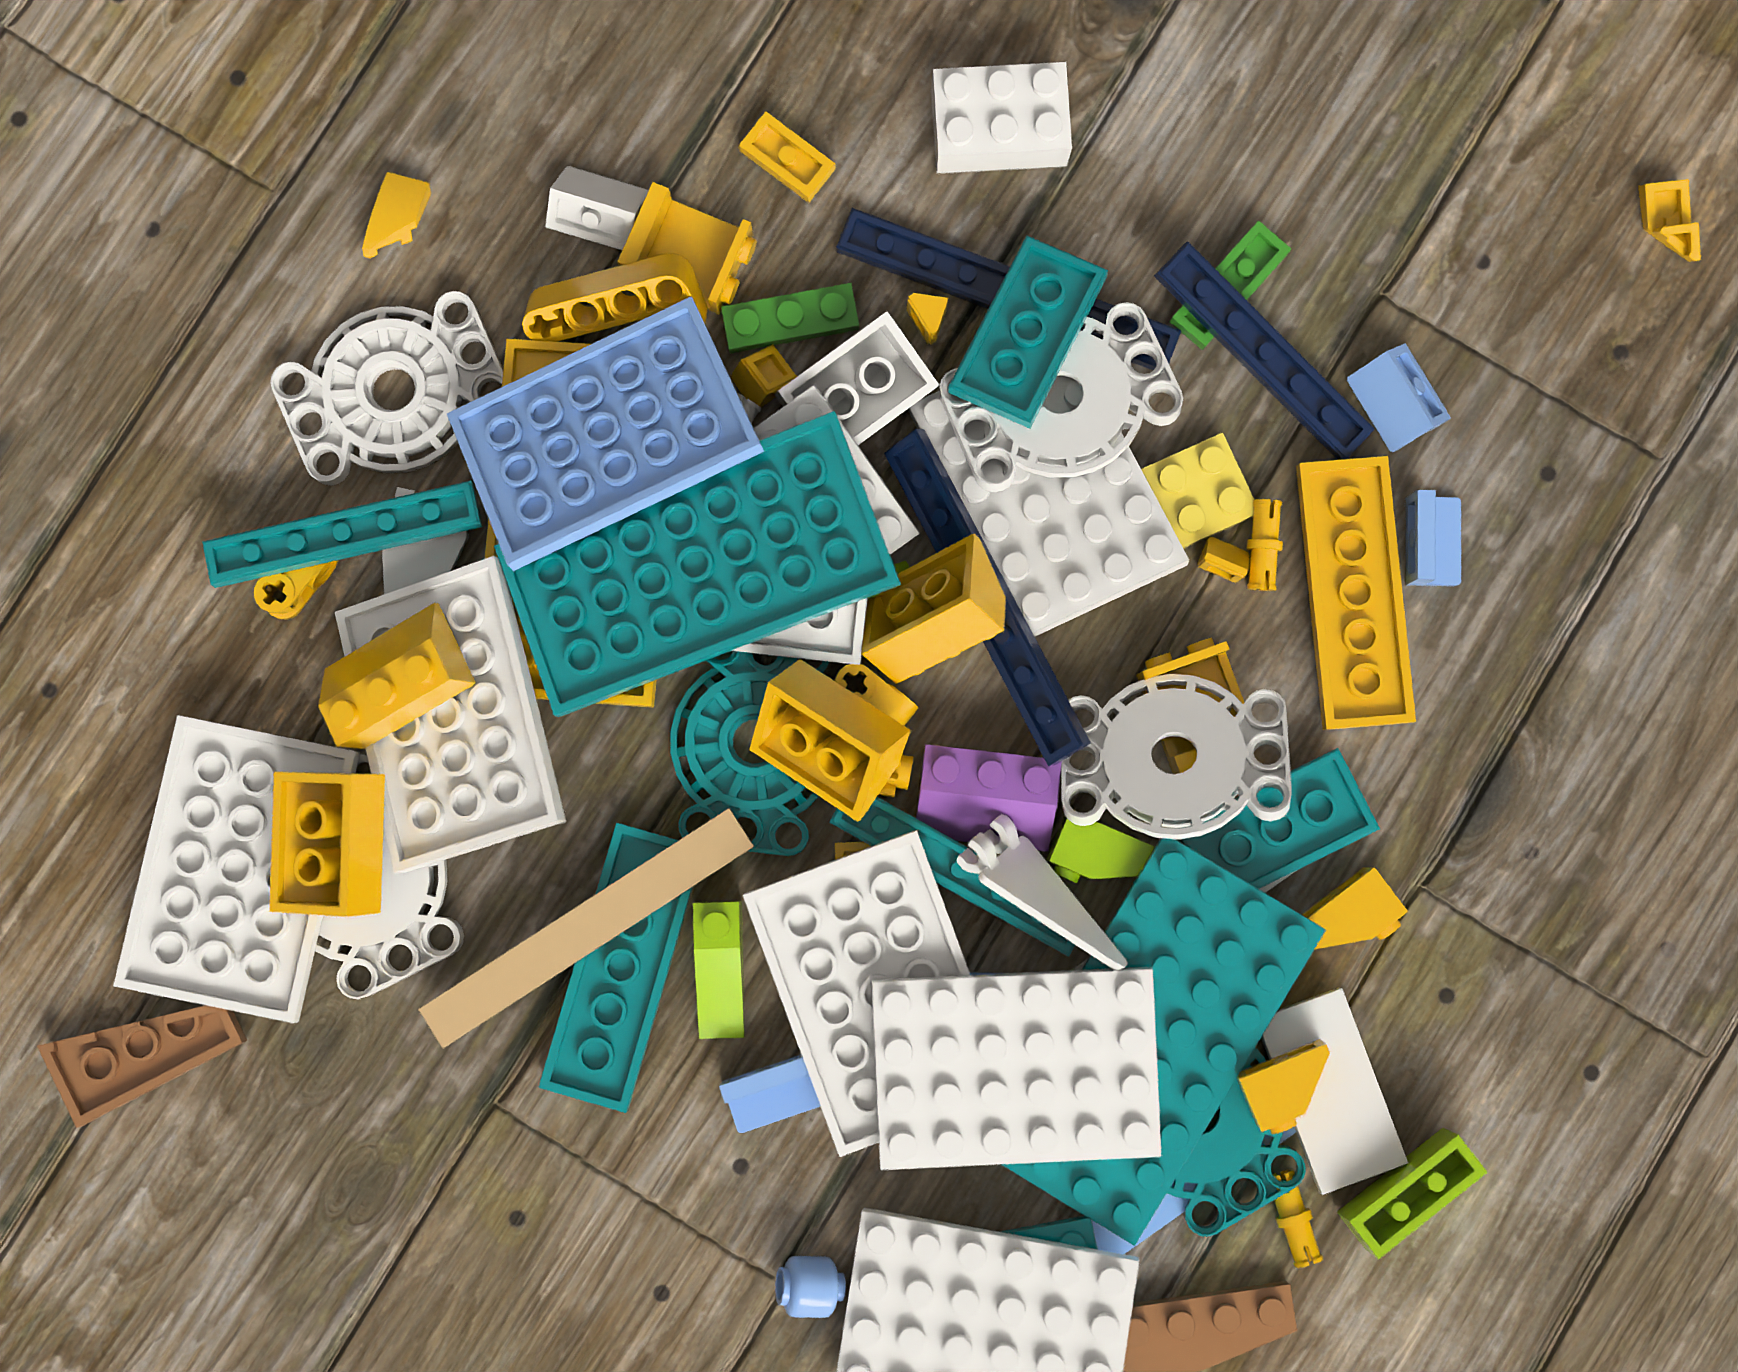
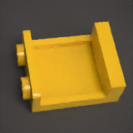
[1136,637,1245,774]

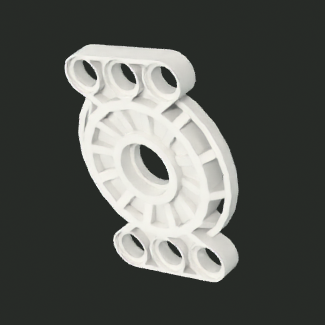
[271,291,503,485]
[940,302,1183,492]
[1061,674,1292,839]
[315,755,464,999]

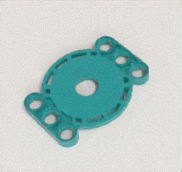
[670,651,830,856]
[1167,1048,1306,1237]

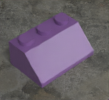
[916,744,1062,851]

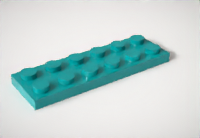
[538,823,693,1113]

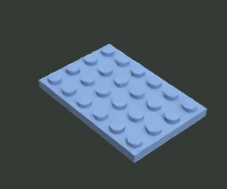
[447,296,764,571]

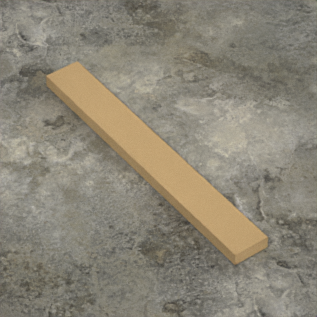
[418,808,754,1048]

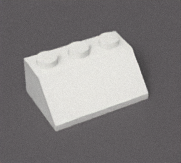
[774,312,939,445]

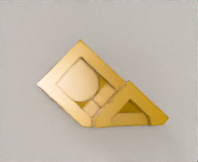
[362,172,431,258]
[1638,179,1701,262]

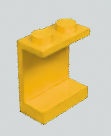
[617,182,757,314]

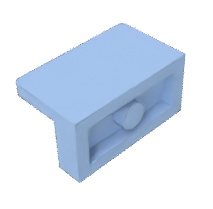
[1347,343,1451,452]
[1406,490,1461,586]
[719,1054,821,1133]

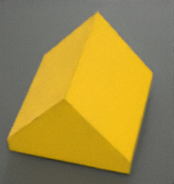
[907,293,949,345]

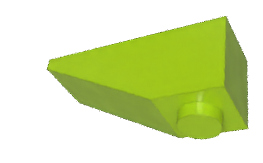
[1046,815,1155,884]
[693,901,745,1039]

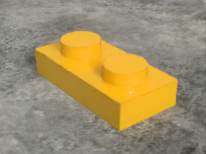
[739,111,836,203]

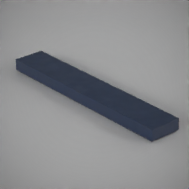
[1154,241,1375,460]

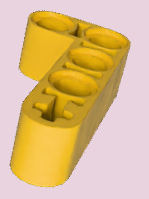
[522,253,708,342]

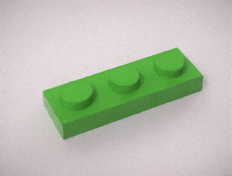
[1170,220,1292,351]
[721,283,859,353]

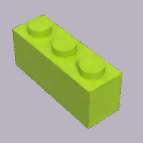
[1337,1128,1488,1259]

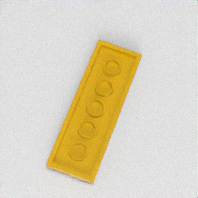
[1296,456,1416,730]

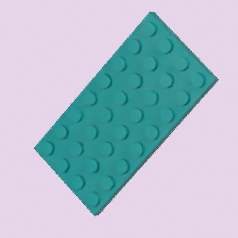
[494,411,901,717]
[1001,838,1326,1246]

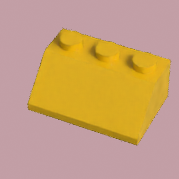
[861,533,1006,684]
[318,602,476,749]
[749,659,911,822]
[269,772,385,917]

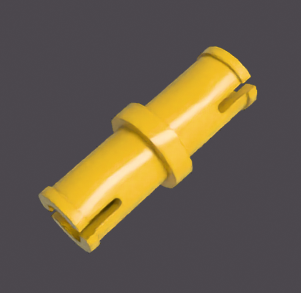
[1246,499,1283,591]
[1272,1169,1323,1268]

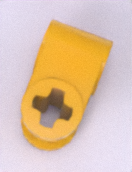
[254,560,338,620]
[834,664,919,726]

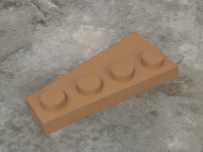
[37,1005,247,1128]
[1123,1281,1297,1372]

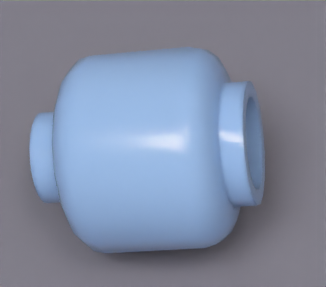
[775,1256,846,1318]

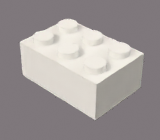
[931,62,1072,173]

